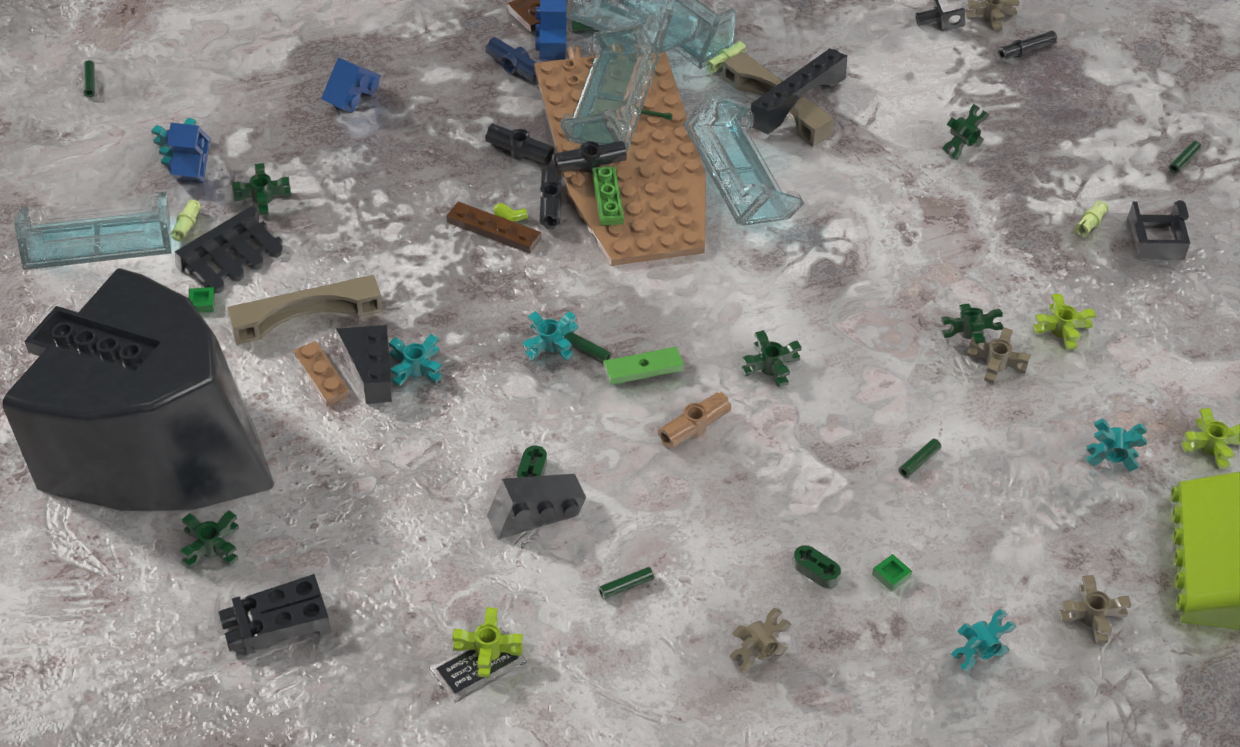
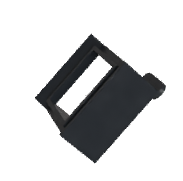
[1127,200,1190,260]

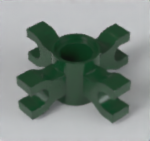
[942,104,990,160]
[232,163,291,215]
[941,303,1003,344]
[741,330,802,387]
[180,510,239,569]

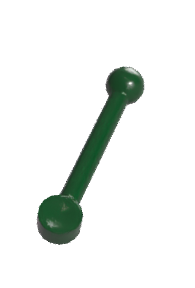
[626,105,673,120]

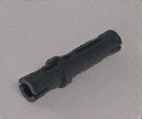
[997,30,1058,61]

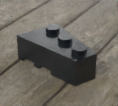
[336,325,392,404]
[487,473,586,540]

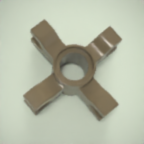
[966,0,1020,30]
[967,327,1031,384]
[1059,575,1132,644]
[730,608,792,673]

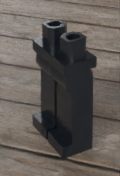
[218,574,332,655]

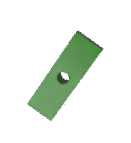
[592,166,624,226]
[603,347,684,385]

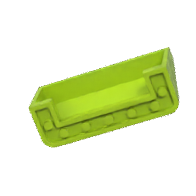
[1171,472,1240,630]

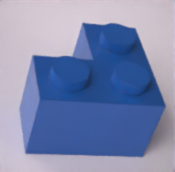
[535,0,566,60]
[321,57,381,112]
[165,123,211,183]

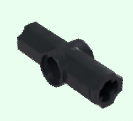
[485,123,555,165]
[554,141,627,173]
[539,166,562,229]

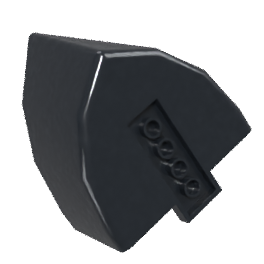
[2,268,274,511]

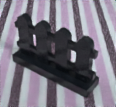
[174,205,283,293]

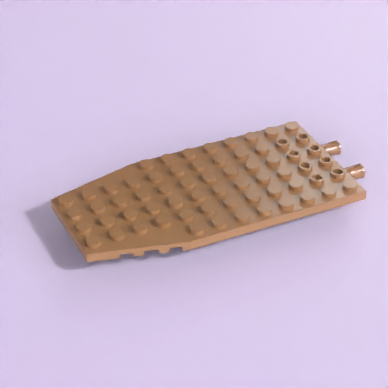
[534,41,706,266]

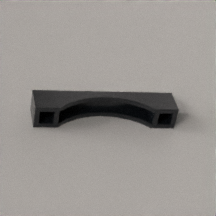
[750,48,848,134]

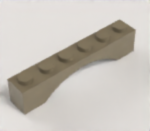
[722,51,834,147]
[227,275,383,345]

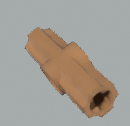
[658,392,731,448]

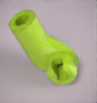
[493,203,528,222]

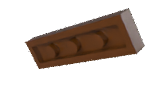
[446,201,541,253]

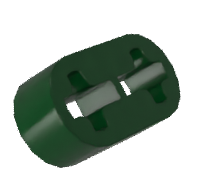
[517,445,547,478]
[793,545,841,588]

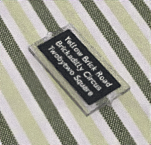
[429,627,527,703]

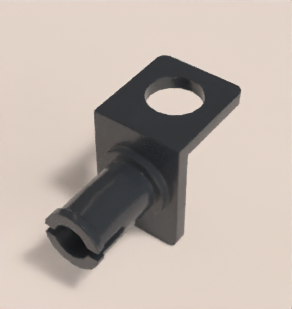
[915,0,965,31]

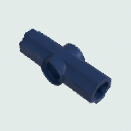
[485,37,538,84]

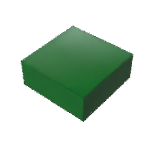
[188,287,215,313]
[872,554,912,592]

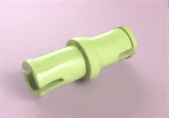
[706,41,747,74]
[170,200,202,242]
[1074,200,1109,237]

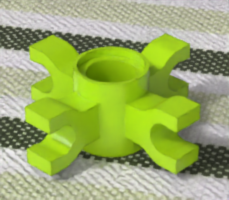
[1033,293,1096,350]
[1181,408,1240,469]
[452,607,523,678]

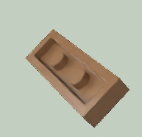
[293,341,350,406]

